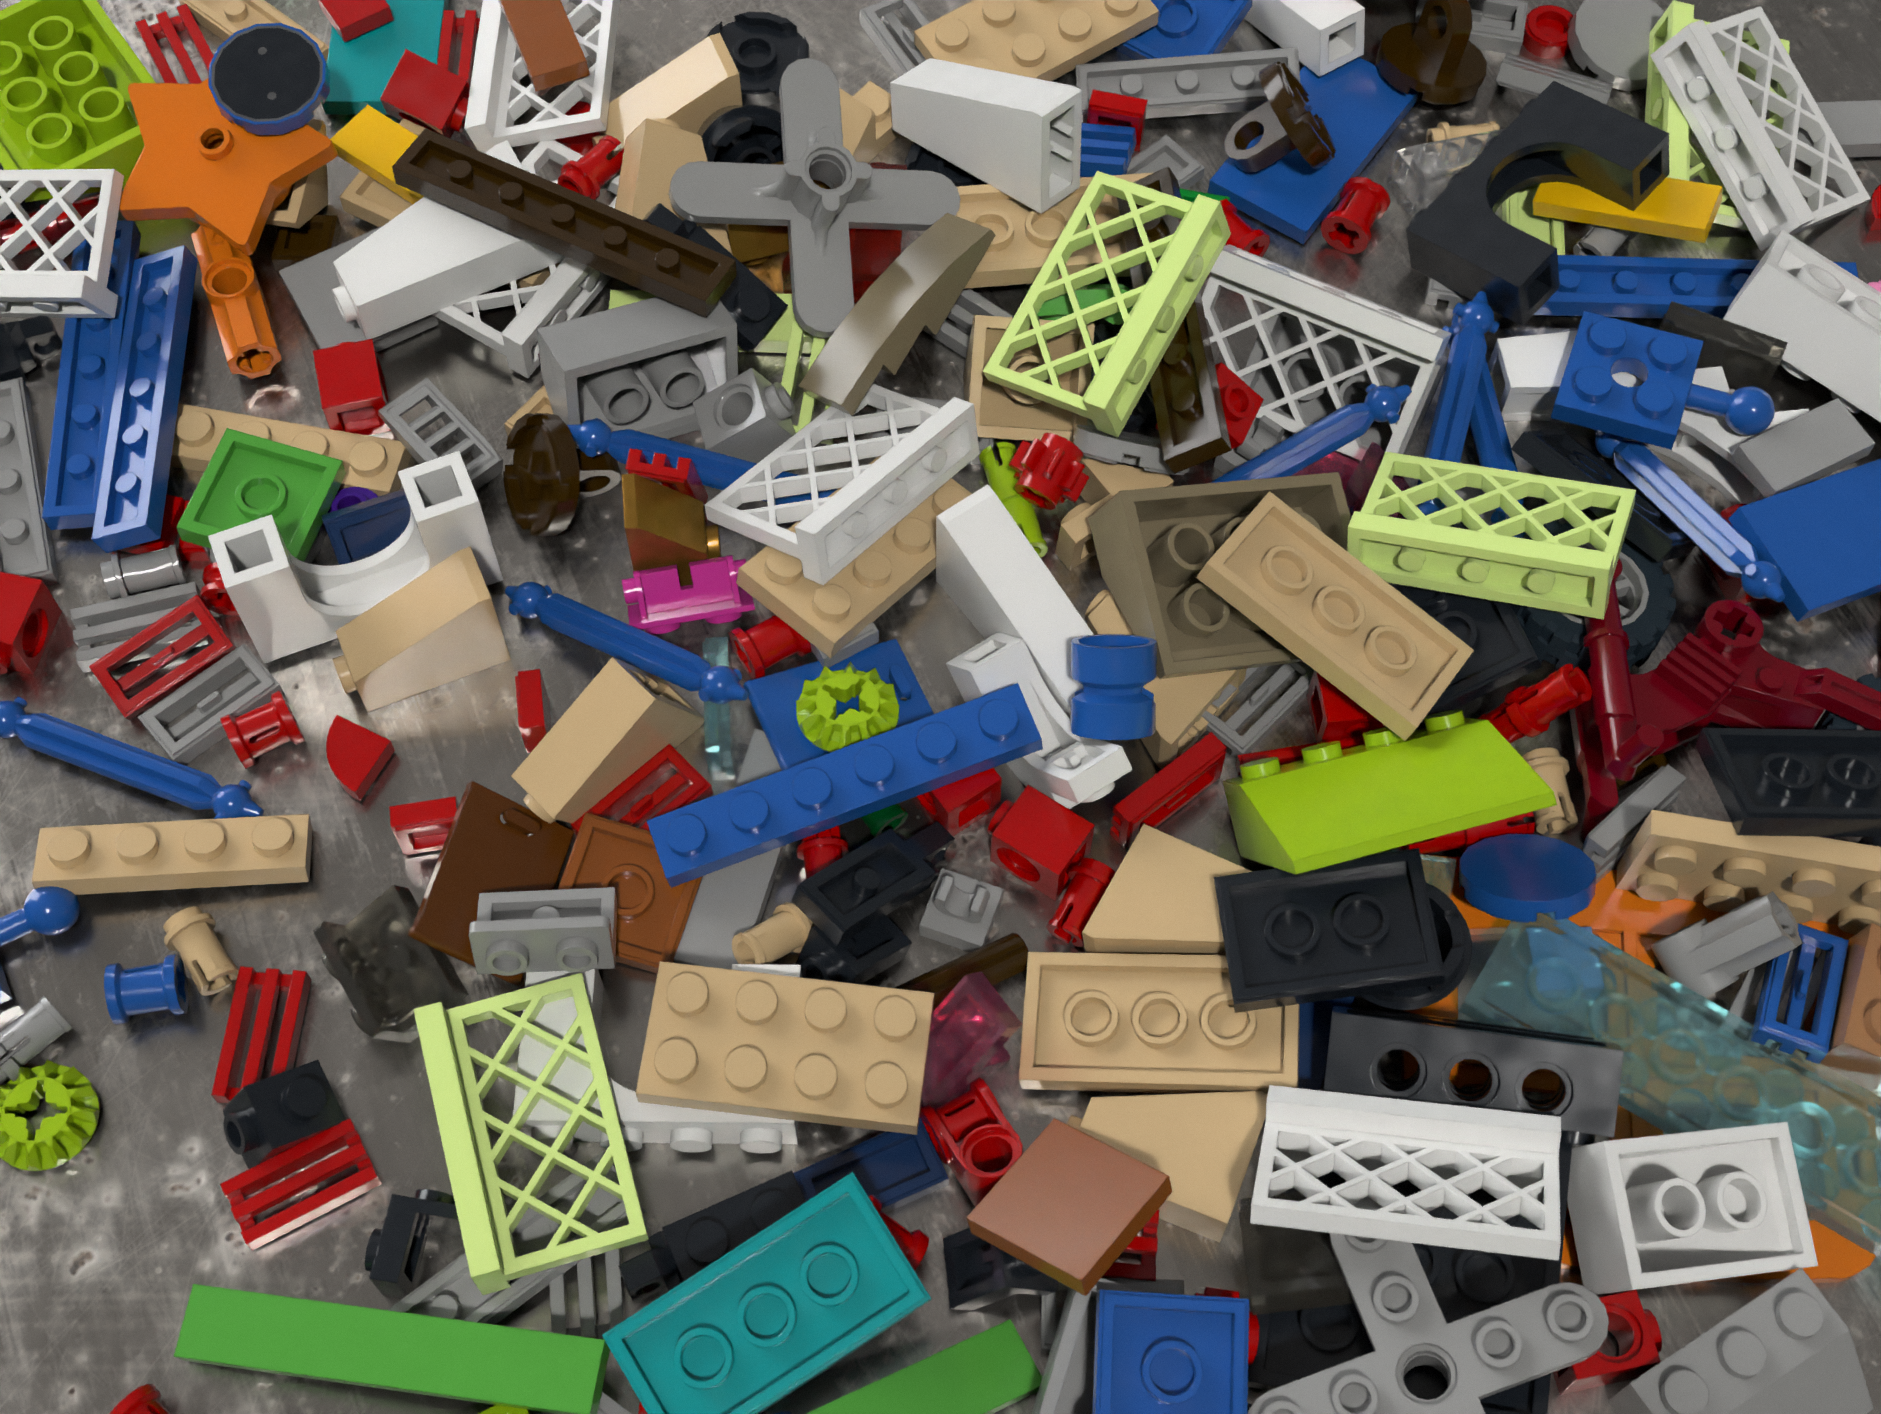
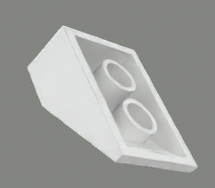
[1567,1122,1818,1295]

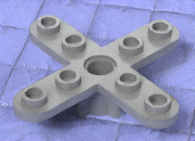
[668,58,960,338]
[1248,1197,1609,1414]

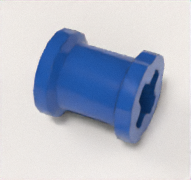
[104,954,189,1025]

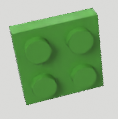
[176,428,346,562]

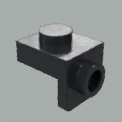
[223,1060,346,1169]
[365,1189,462,1299]

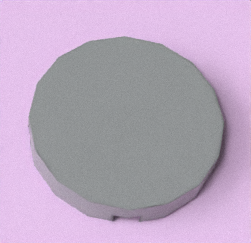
[1568,0,1664,91]
[1073,425,1190,475]

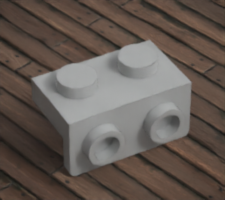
[469,887,617,976]

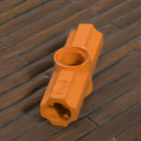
[191,225,282,379]

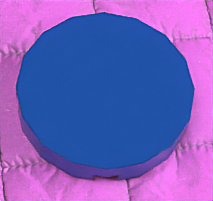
[1458,834,1596,923]

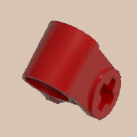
[920,1077,1024,1207]

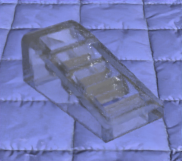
[1387,128,1506,216]

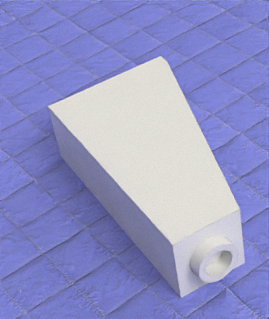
[890,58,1082,214]
[331,140,563,340]
[936,484,1094,718]

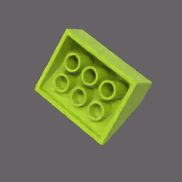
[0,0,156,202]
[1222,709,1557,875]

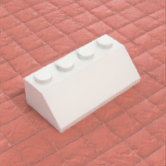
[1723,230,1881,422]

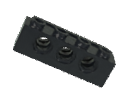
[1323,1006,1624,1146]

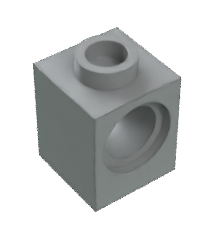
[692,368,796,463]

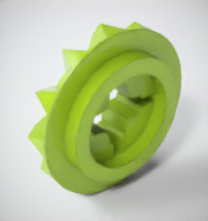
[796,661,899,752]
[0,1059,99,1171]

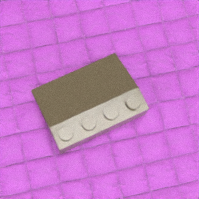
[1088,472,1351,679]

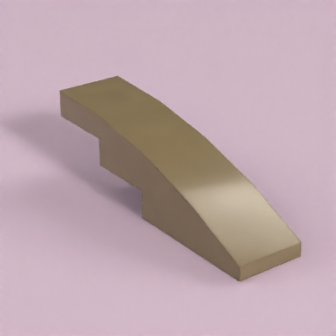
[798,213,996,416]

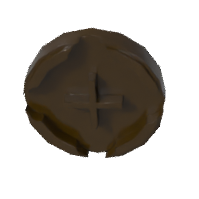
[1376,0,1487,105]
[1224,61,1336,173]
[503,413,622,536]

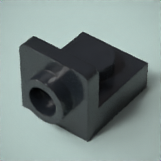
[795,915,912,984]
[943,1228,1059,1311]

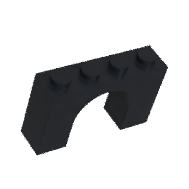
[1406,81,1669,326]

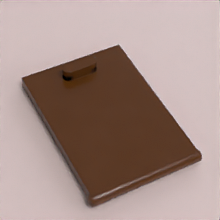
[408,781,574,986]

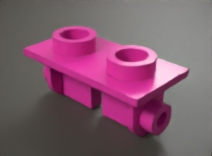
[622,555,755,634]

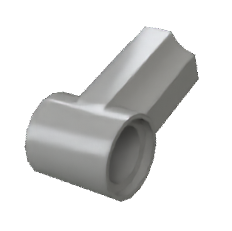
[1650,891,1802,1006]

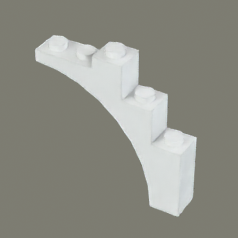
[1488,330,1810,505]

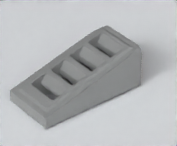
[378,378,504,492]

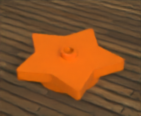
[119,78,338,256]

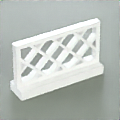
[464,0,620,153]
[1650,6,1871,252]
[432,140,620,378]
[0,169,124,318]
[1202,244,1452,468]
[704,384,980,585]
[1250,1085,1561,1261]

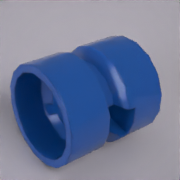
[1070,634,1157,740]

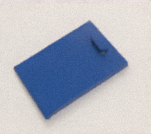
[743,639,934,771]

